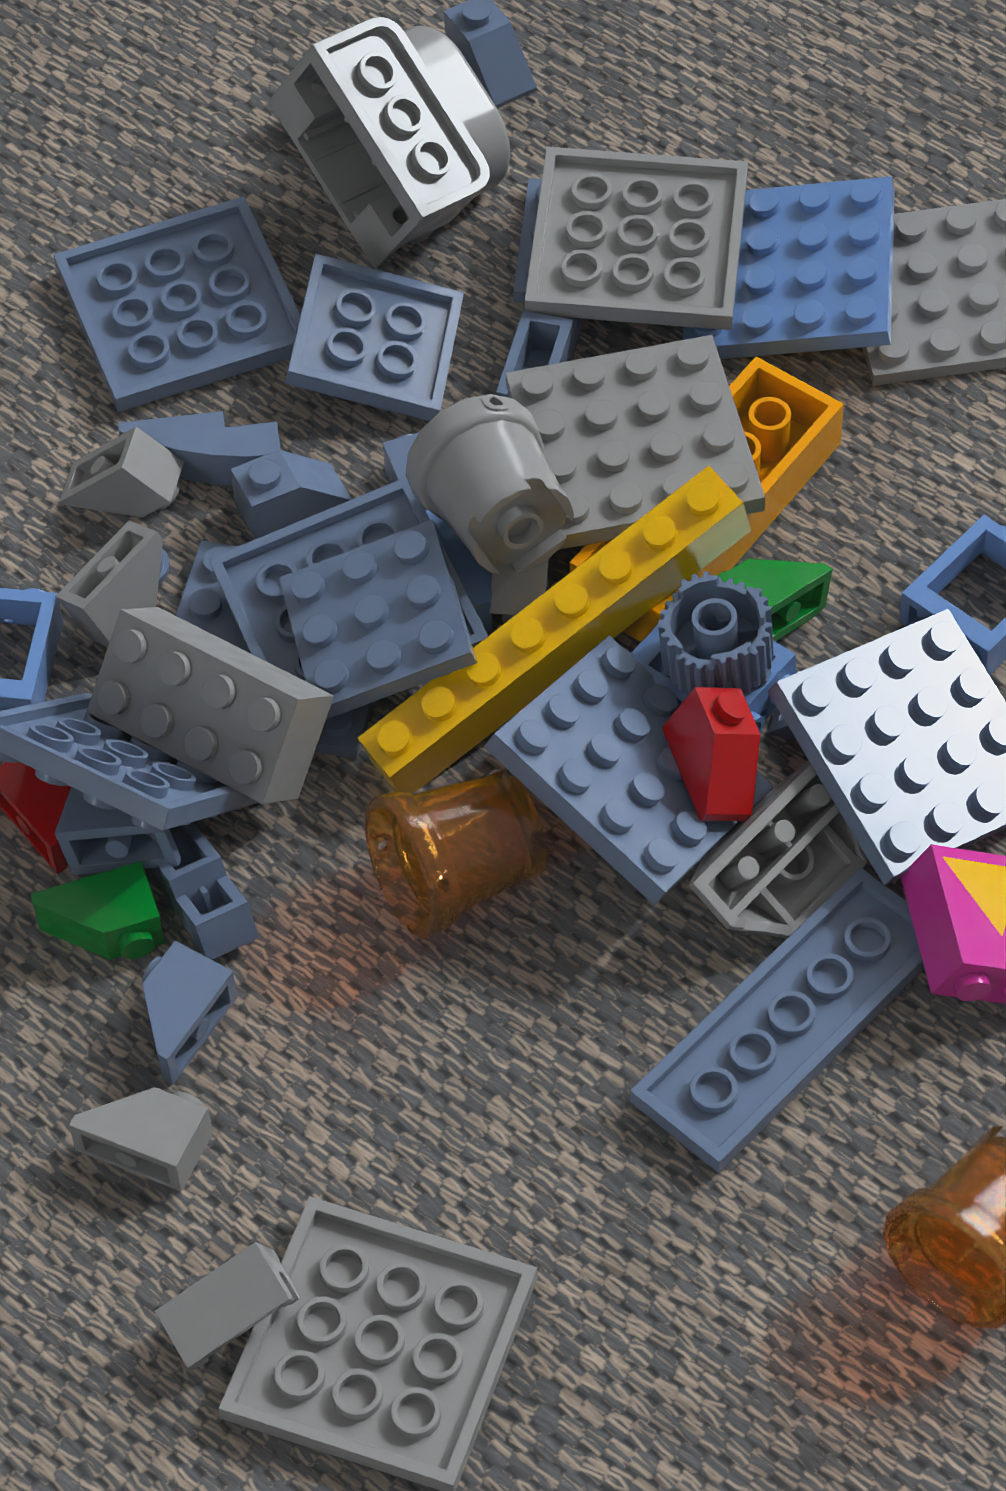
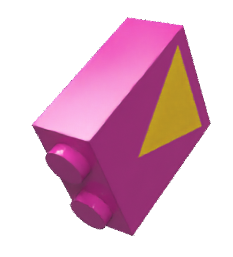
[901,844,1006,1004]

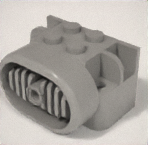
[268,17,510,268]

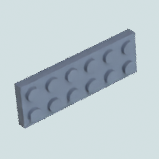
[630,867,925,1173]

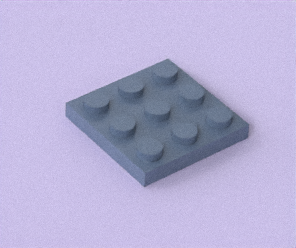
[285,253,464,421]
[279,519,477,719]

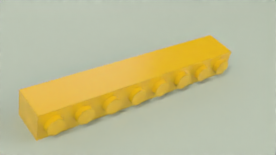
[357,465,751,799]

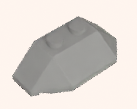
[688,760,867,938]

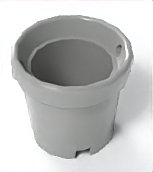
[405,394,574,574]

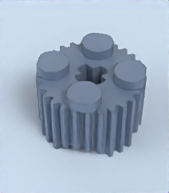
[658,571,774,696]

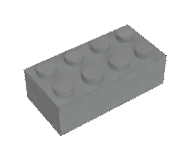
[87,607,334,804]

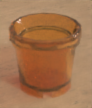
[364,769,548,939]
[883,1126,1006,1329]

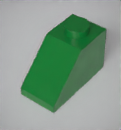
[717,558,833,642]
[30,861,165,960]

